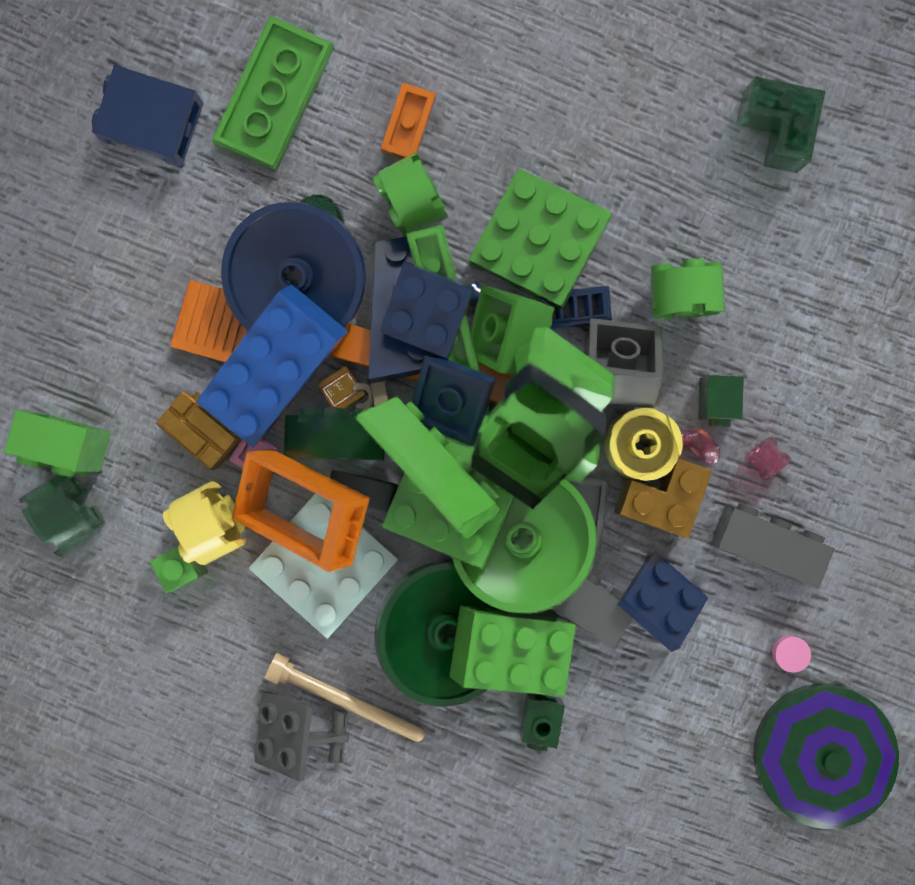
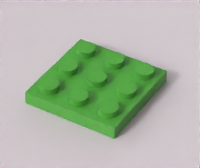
[469,168,612,309]
[381,429,514,570]

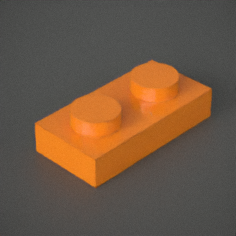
[380,82,436,159]

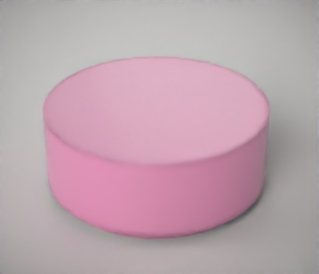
[772,635,811,673]

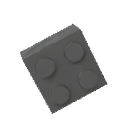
[584,318,663,408]

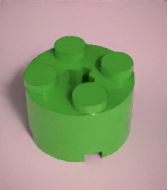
[373,152,449,236]
[650,259,725,319]

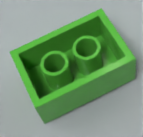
[449,605,576,696]

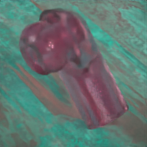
[680,430,721,465]

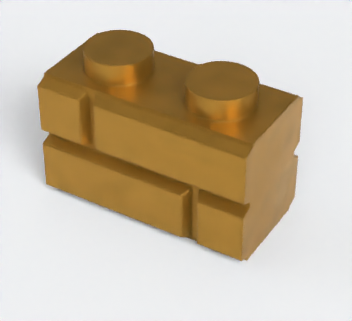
[156,391,241,470]

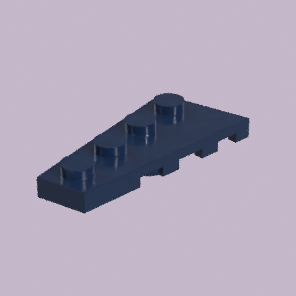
[369,236,434,384]

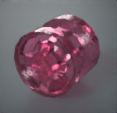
[744,436,791,480]

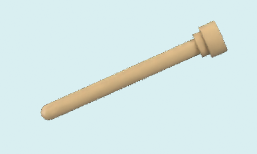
[264,653,425,742]

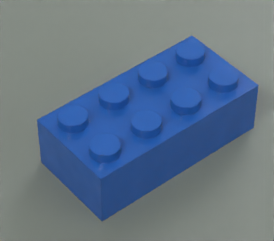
[196,284,348,448]

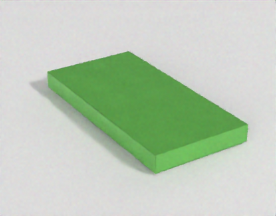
[211,15,334,173]

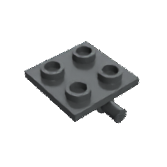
[255,691,349,781]

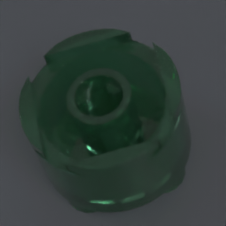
[19,474,105,557]

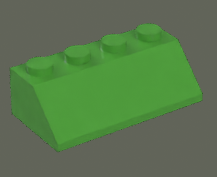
[356,397,500,540]

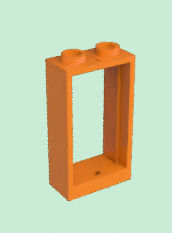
[232,449,370,572]

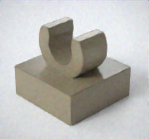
[352,376,388,411]

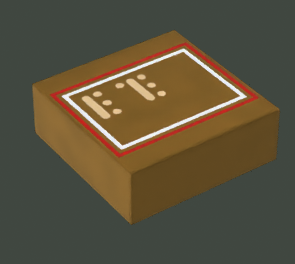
[317,365,366,414]

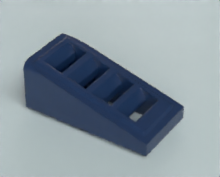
[536,286,612,329]

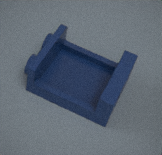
[92,65,204,168]

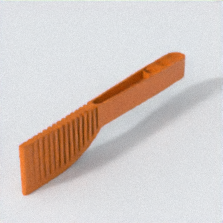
[170,280,514,405]

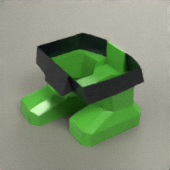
[471,327,616,509]

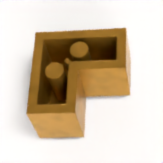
[614,458,713,539]

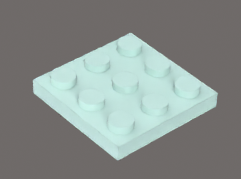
[249,493,399,639]

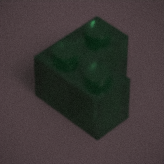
[736,76,826,173]
[284,407,385,460]

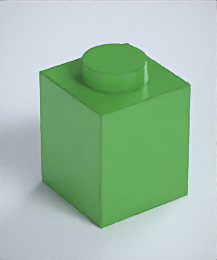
[150,547,209,594]

